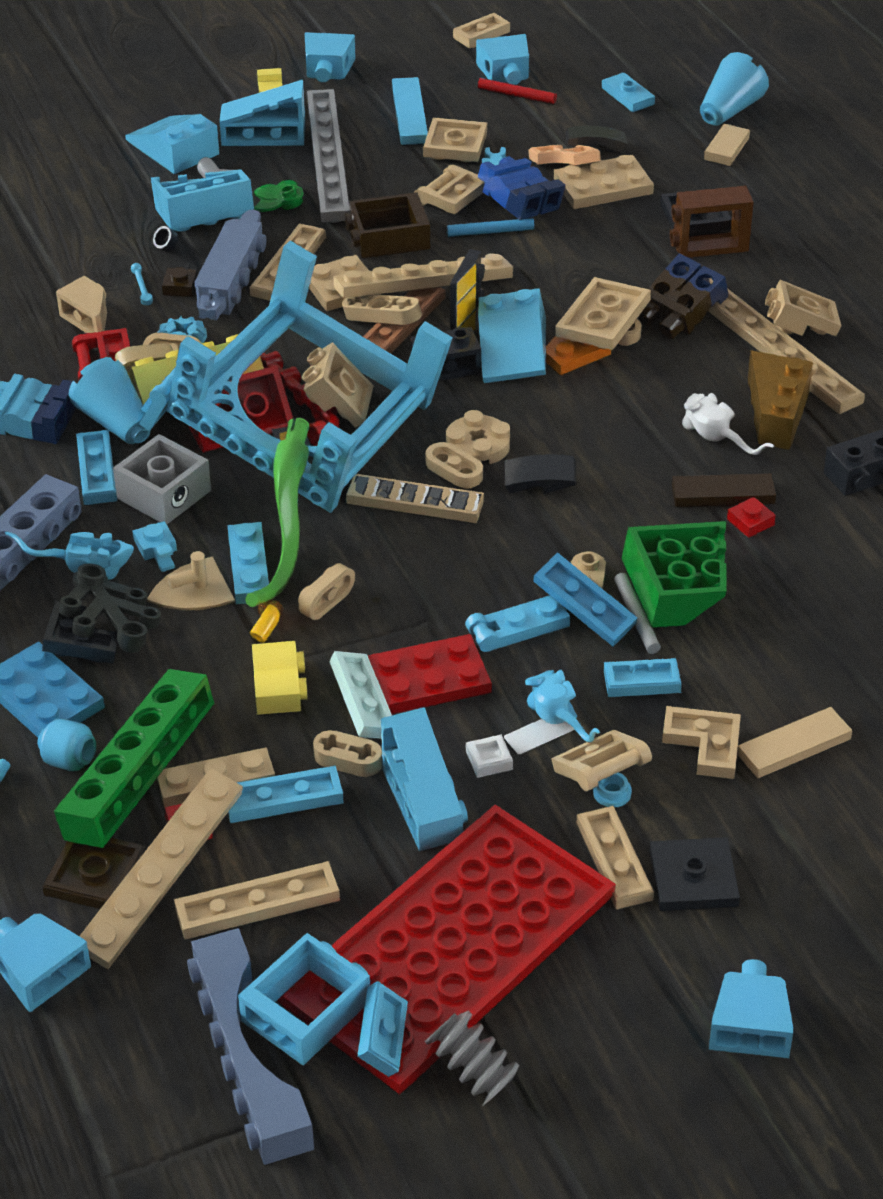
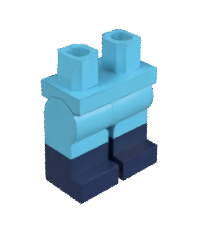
[0,374,77,444]

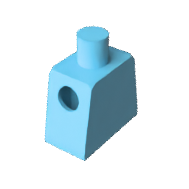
[305,32,356,82]
[476,34,529,85]
[0,913,91,1012]
[709,959,793,1058]

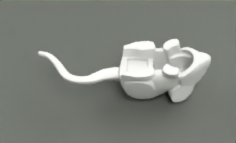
[682,393,774,455]

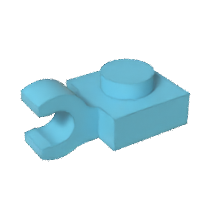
[132,521,177,572]

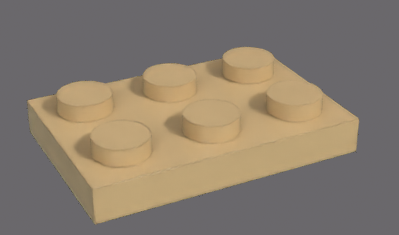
[554,155,654,209]
[555,277,651,350]

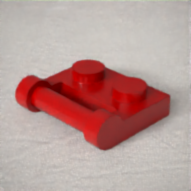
[72,328,130,380]

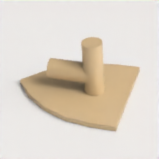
[147,551,235,610]

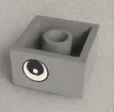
[113,434,211,524]

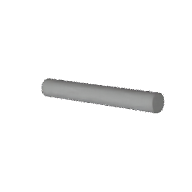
[614,573,661,654]

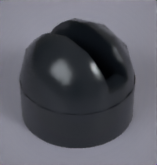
[153,226,179,252]

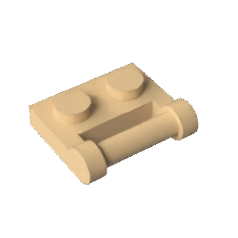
[414,165,485,214]
[551,730,652,791]

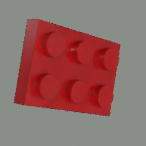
[368,634,492,714]

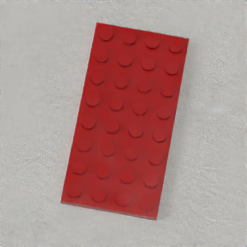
[278,805,616,1094]

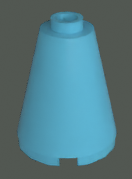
[700,52,769,126]
[68,357,150,444]

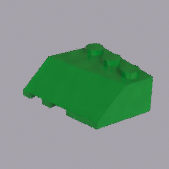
[621,521,727,628]

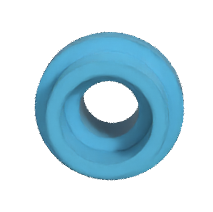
[593,773,632,807]

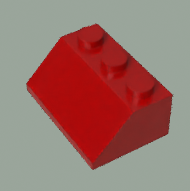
[188,365,293,453]

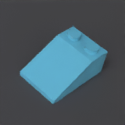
[125,114,219,174]
[478,288,546,383]

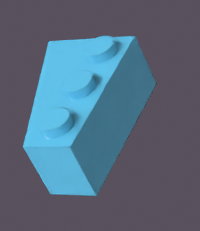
[151,170,254,231]
[381,707,468,852]

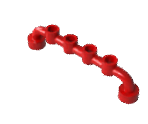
[260,351,340,446]

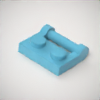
[139,360,177,432]

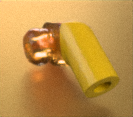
[250,600,283,643]

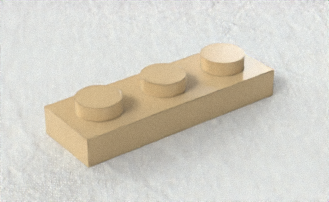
[157,747,275,808]

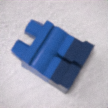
[478,156,566,220]

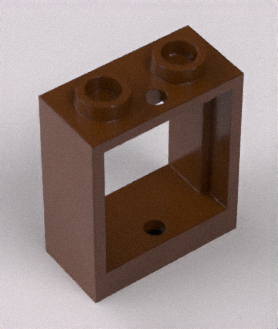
[670,186,754,258]

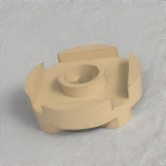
[446,410,510,464]

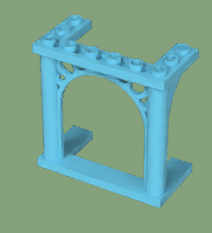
[166,240,453,513]

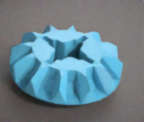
[157,316,207,343]

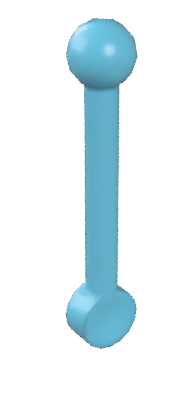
[131,263,153,305]

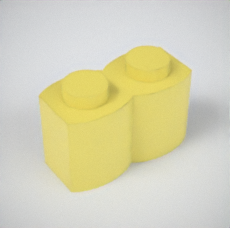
[252,641,308,715]

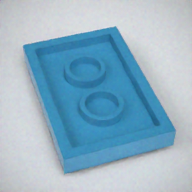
[0,641,105,737]

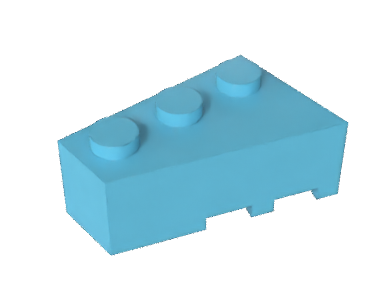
[219,80,306,146]

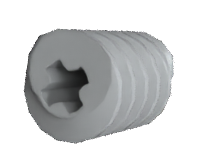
[425,1011,519,1106]

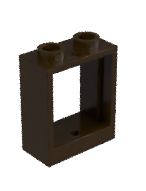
[345,192,430,258]

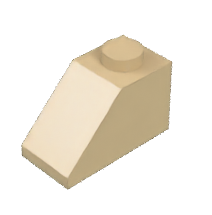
[56,276,107,333]

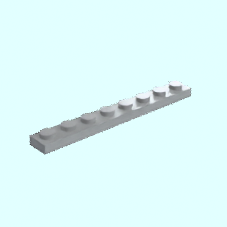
[307,89,350,223]

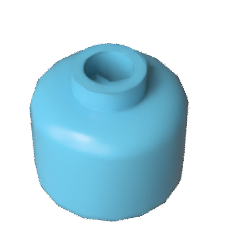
[38,719,97,771]

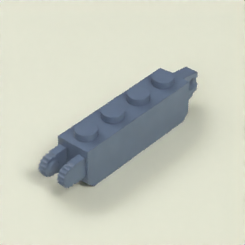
[194,209,267,320]

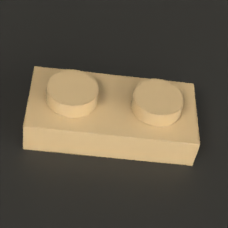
[453,13,510,48]

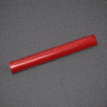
[478,78,557,104]

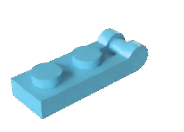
[465,596,570,652]

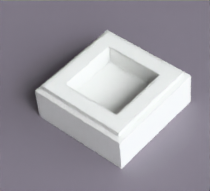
[466,734,513,778]

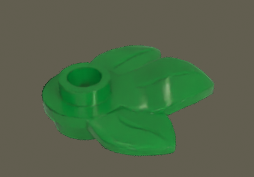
[254,180,304,212]

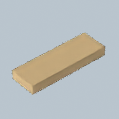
[737,707,852,778]
[577,806,654,910]

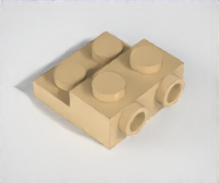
[765,280,841,336]
[302,342,374,428]

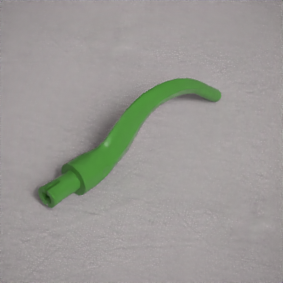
[245,418,309,607]

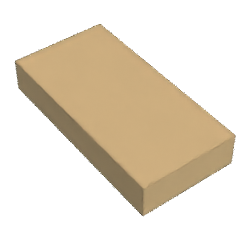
[704,124,750,166]

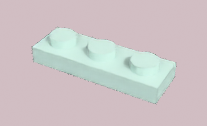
[329,651,392,739]

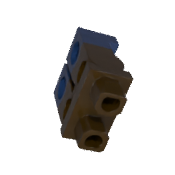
[638,253,729,339]

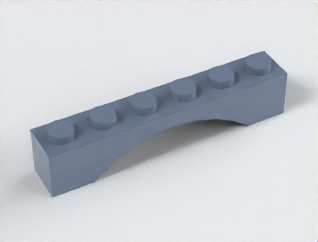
[187,928,314,1165]

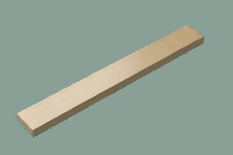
[708,278,865,414]

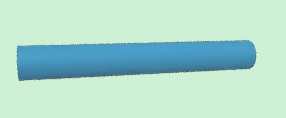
[447,218,534,237]

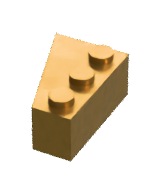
[748,350,813,450]

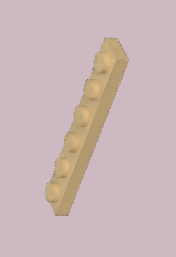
[334,254,513,298]
[80,767,243,969]

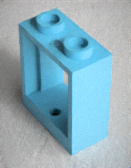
[238,933,370,1065]

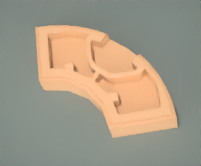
[528,145,601,165]

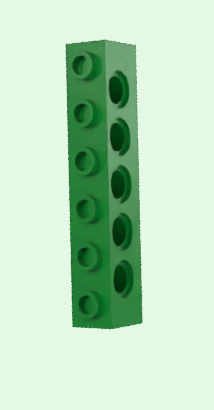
[54,669,215,848]

